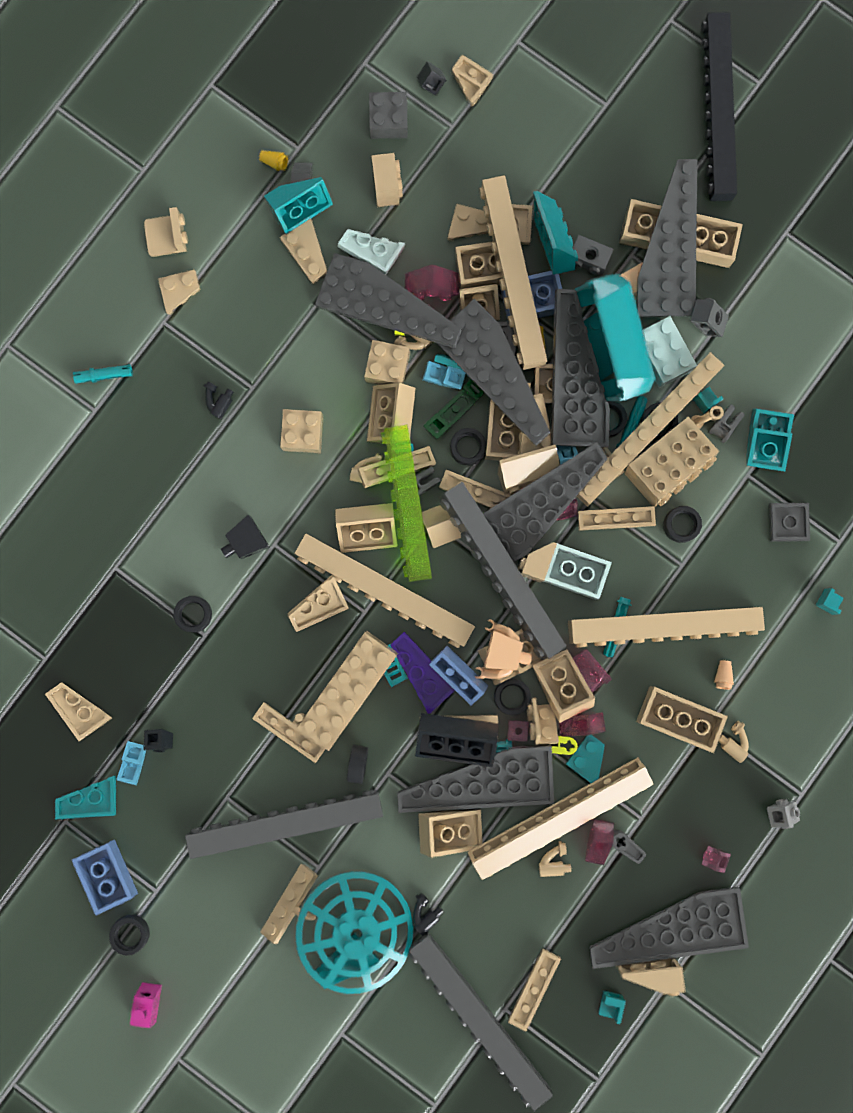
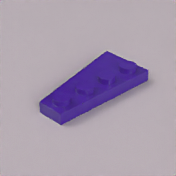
[391,632,455,714]

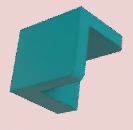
[693,387,724,414]
[816,588,844,615]
[598,990,626,1024]

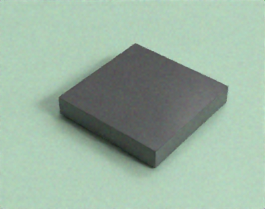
[769,503,810,542]

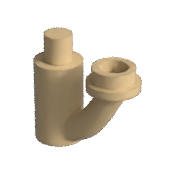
[394,335,432,350]
[690,406,724,429]
[350,453,383,484]
[718,721,749,763]
[539,841,571,877]

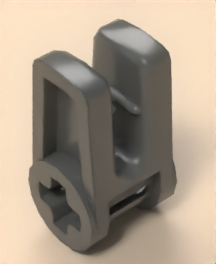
[708,404,745,444]
[401,467,441,501]
[609,830,646,864]

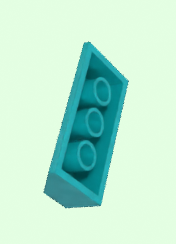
[533,191,578,275]

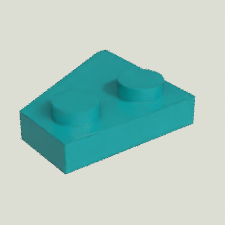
[565,733,605,783]

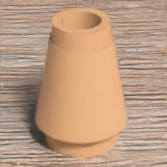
[714,660,734,690]

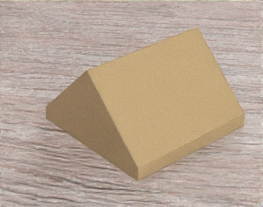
[459,284,500,320]
[419,505,461,549]

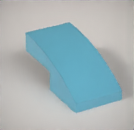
[422,361,466,390]
[116,741,146,786]

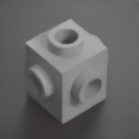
[767,799,800,829]

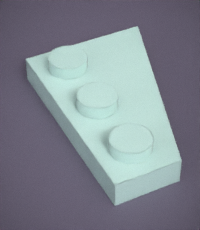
[338,229,405,275]

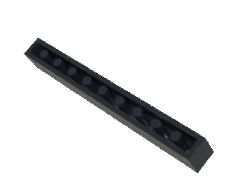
[701,12,737,201]

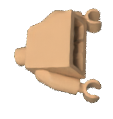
[475,620,532,679]

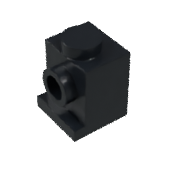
[143,729,173,753]

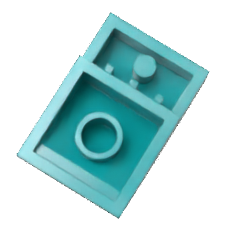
[746,408,794,472]

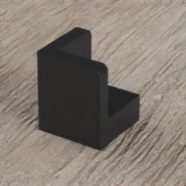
[417,61,446,96]

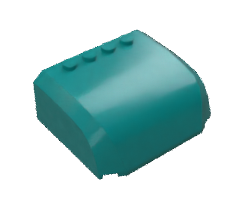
[574,274,655,401]

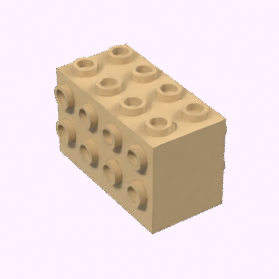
[624,417,719,507]

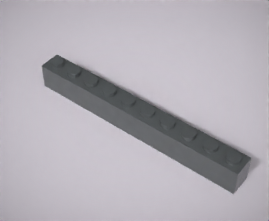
[438,482,566,660]
[185,789,383,859]
[409,932,553,1111]

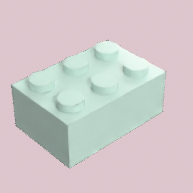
[643,316,697,388]
[543,544,612,600]

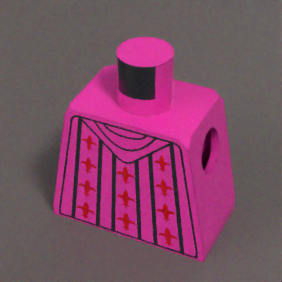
[130,982,162,1028]

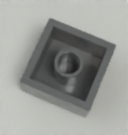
[369,92,408,139]

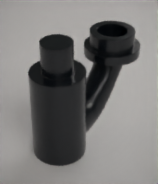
[203,381,234,420]
[413,893,444,936]

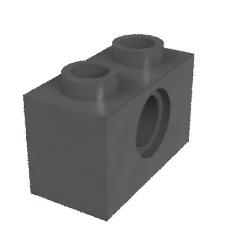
[573,235,613,275]
[690,298,729,337]

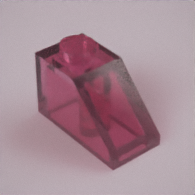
[559,712,606,736]
[585,820,614,865]

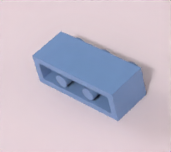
[429,646,488,705]

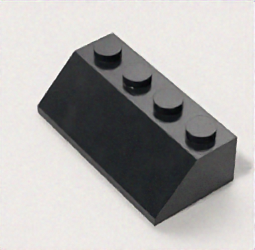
[415,713,499,767]

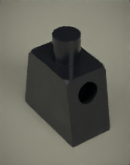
[221,515,270,559]

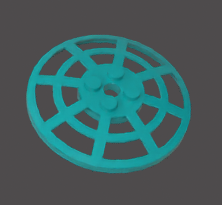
[295,871,413,994]

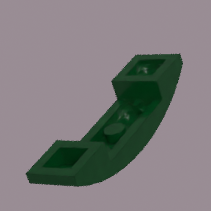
[423,379,484,440]

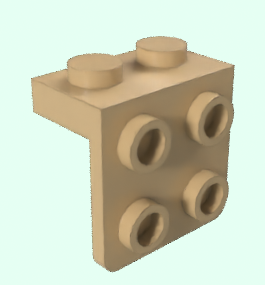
[144,207,188,257]

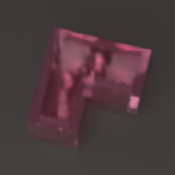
[405,264,459,300]

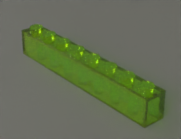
[381,424,432,582]

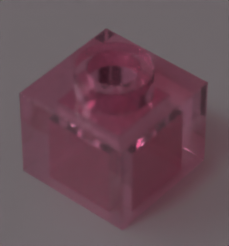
[507,720,529,742]
[702,846,731,873]

